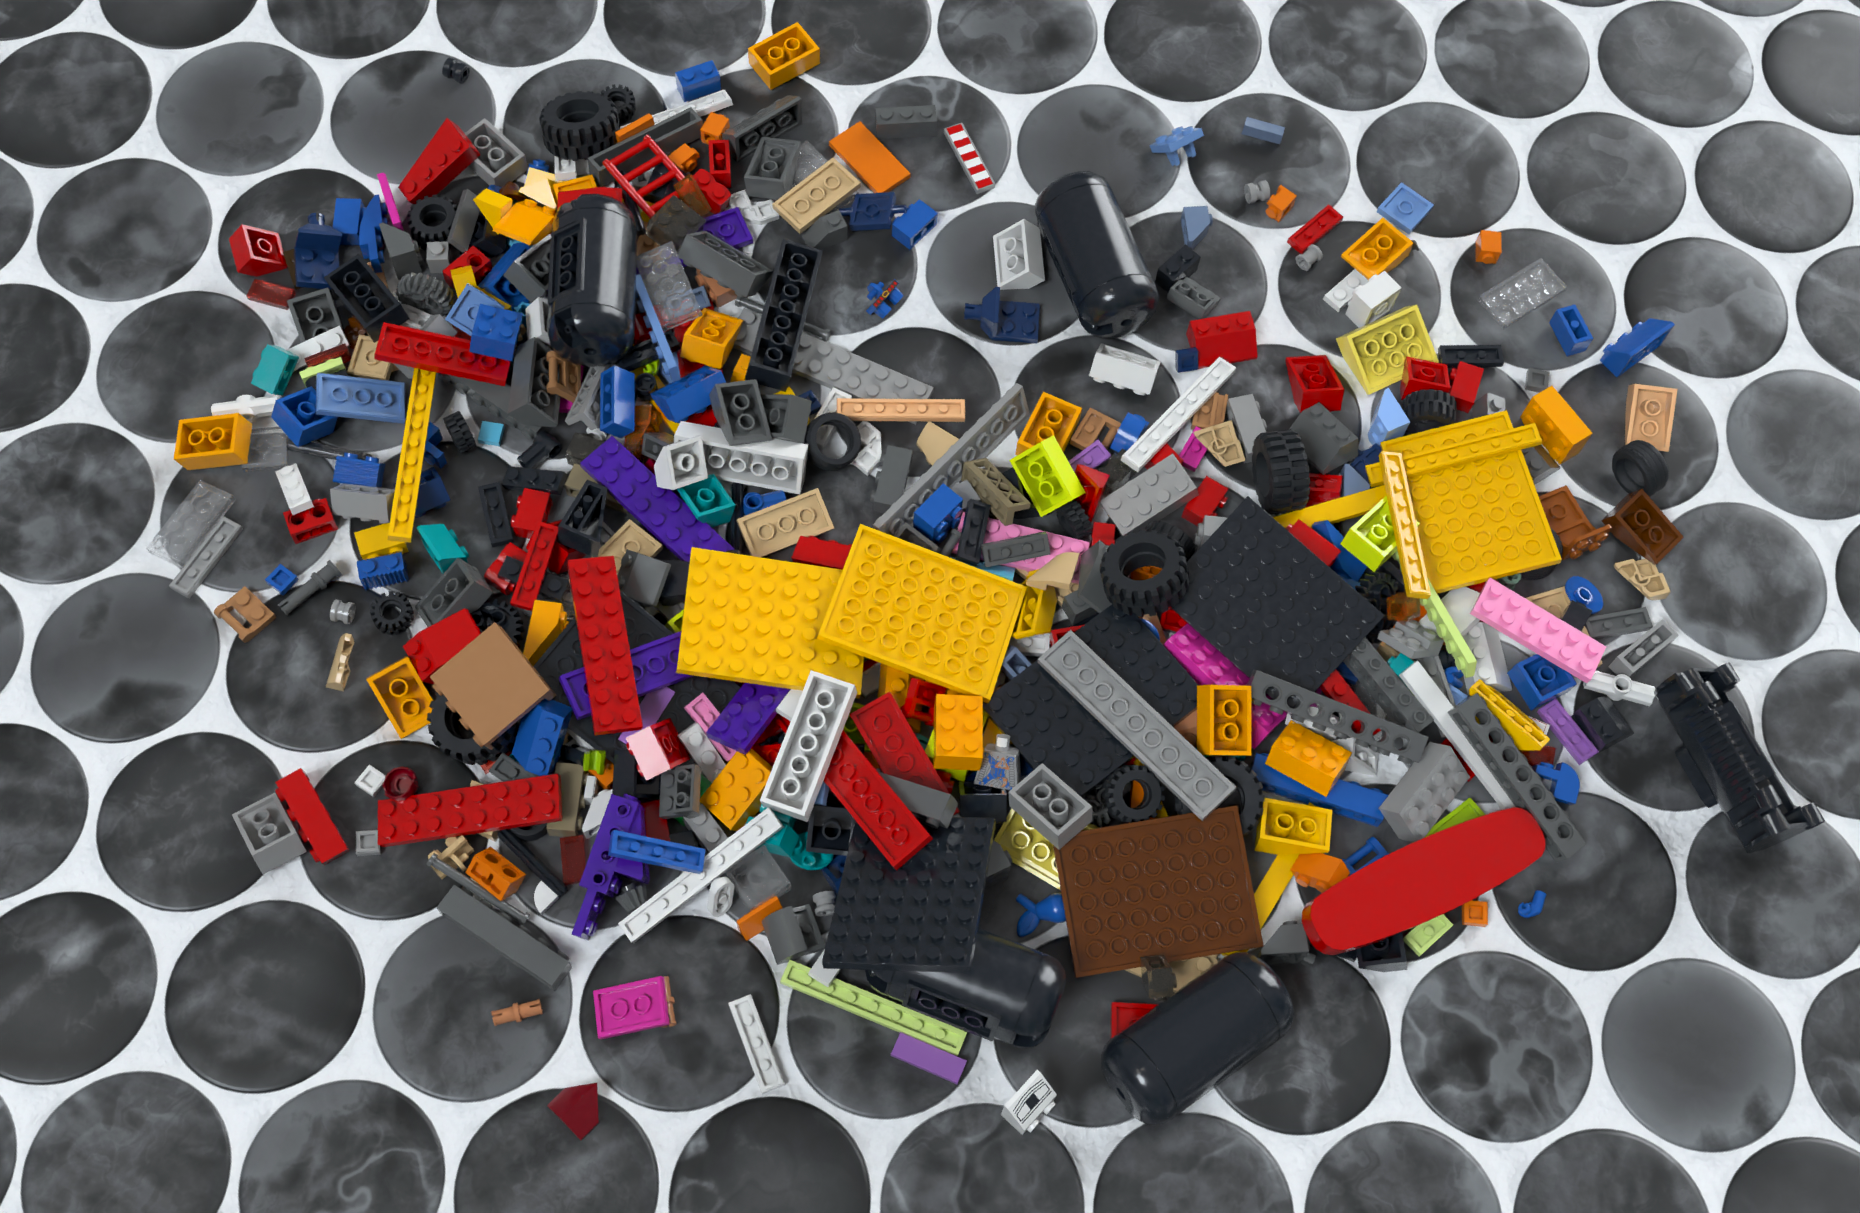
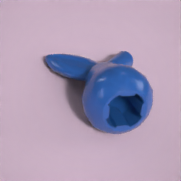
[1016,893,1066,937]

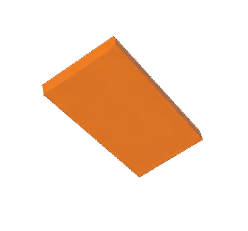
[829,121,911,193]

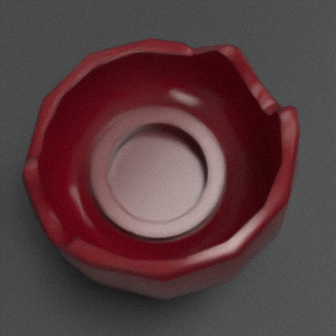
[382,766,419,801]

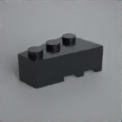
[557,480,607,557]

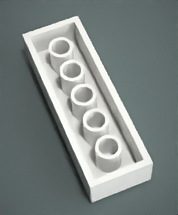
[674,421,808,494]
[760,670,857,822]

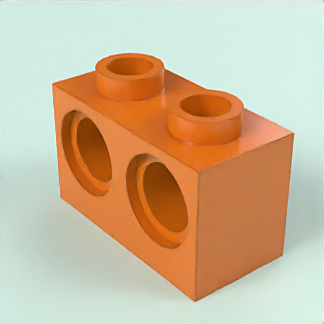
[465,846,526,901]

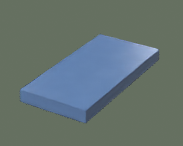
[316,373,406,424]

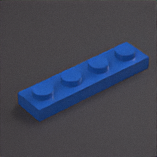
[608,830,705,874]

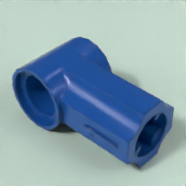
[743,490,786,516]

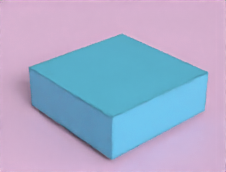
[478,421,505,446]

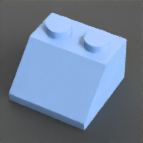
[1368,388,1410,446]

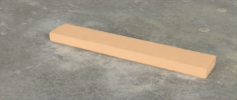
[837,398,965,422]

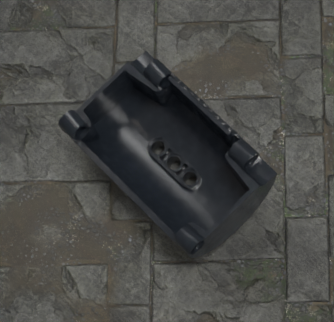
[1654,662,1825,853]

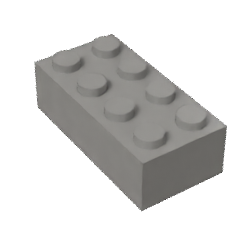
[1100,453,1199,538]
[1379,742,1470,842]

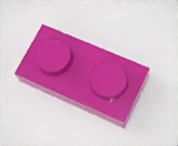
[1179,426,1208,472]

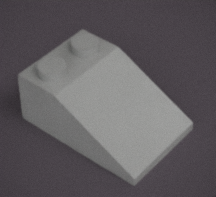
[232,793,307,874]

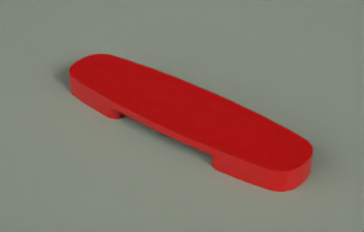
[1301,807,1545,955]

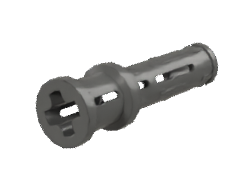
[277,560,342,615]

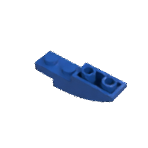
[359,194,389,273]

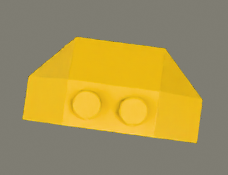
[1011,569,1057,639]
[1469,679,1550,751]

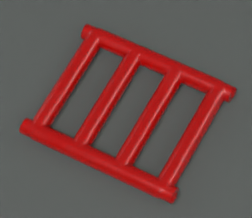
[602,135,696,219]

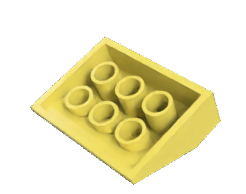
[1336,304,1439,395]
[994,808,1099,890]

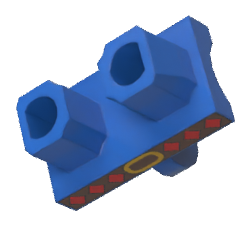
[866,279,904,319]

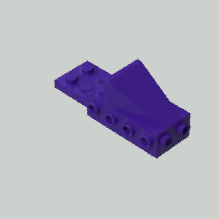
[571,794,650,941]

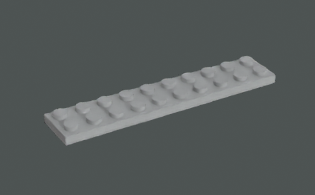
[733,308,934,425]
[873,383,1030,536]
[1038,630,1236,821]

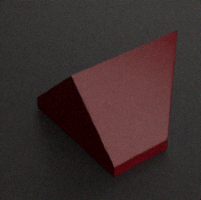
[547,1083,599,1141]

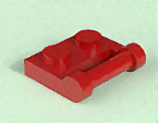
[900,678,947,726]

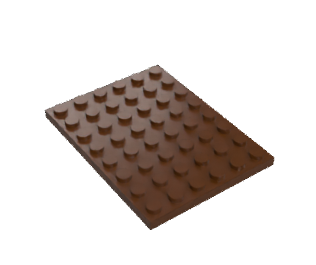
[1053,806,1264,978]

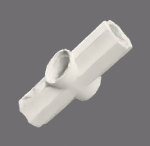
[211,395,280,423]
[1583,670,1655,706]

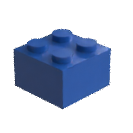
[469,304,523,361]
[271,386,338,447]
[913,483,963,544]
[1507,654,1577,711]

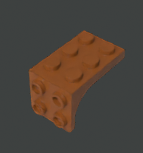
[1539,485,1612,561]

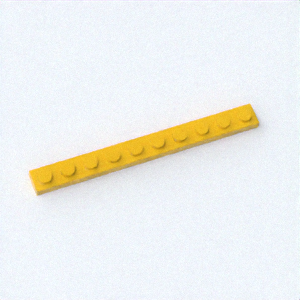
[388,368,437,543]

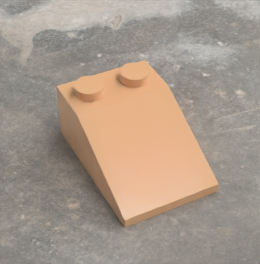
[1625,384,1678,452]

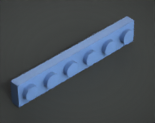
[636,274,680,382]

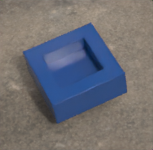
[265,564,299,596]

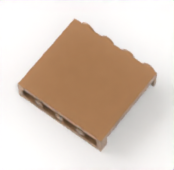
[430,622,556,750]

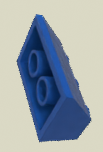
[478,242,531,312]
[1600,318,1675,378]
[650,365,726,423]
[512,698,573,776]

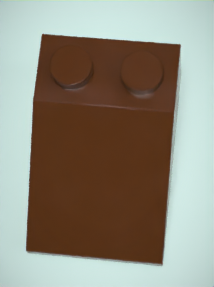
[1601,488,1684,565]

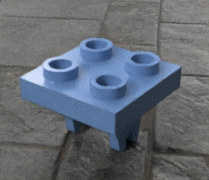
[1149,126,1204,166]

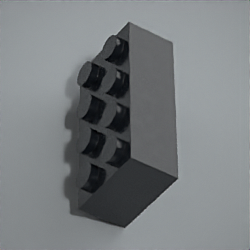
[323,254,410,343]

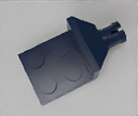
[294,213,342,289]
[964,287,1040,343]

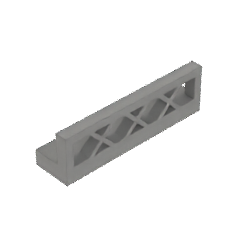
[565,363,618,430]

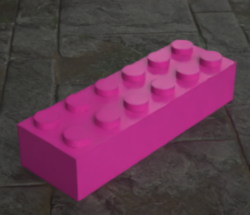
[1164,624,1287,749]

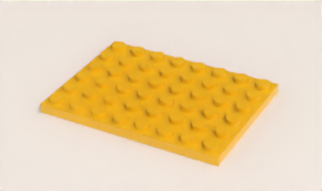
[1380,410,1562,594]
[817,524,1027,703]
[676,547,864,699]

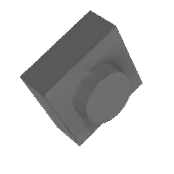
[1525,368,1550,393]

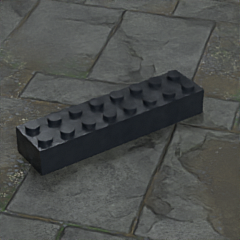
[744,239,823,392]

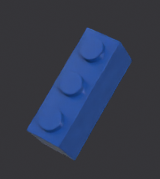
[600,365,635,439]

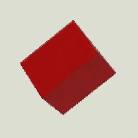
[1073,464,1110,522]

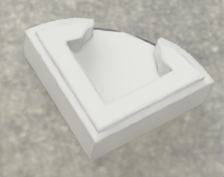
[534,881,559,915]

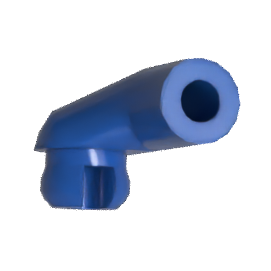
[1518,890,1546,918]

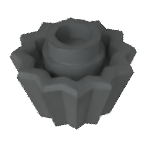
[615,883,648,912]

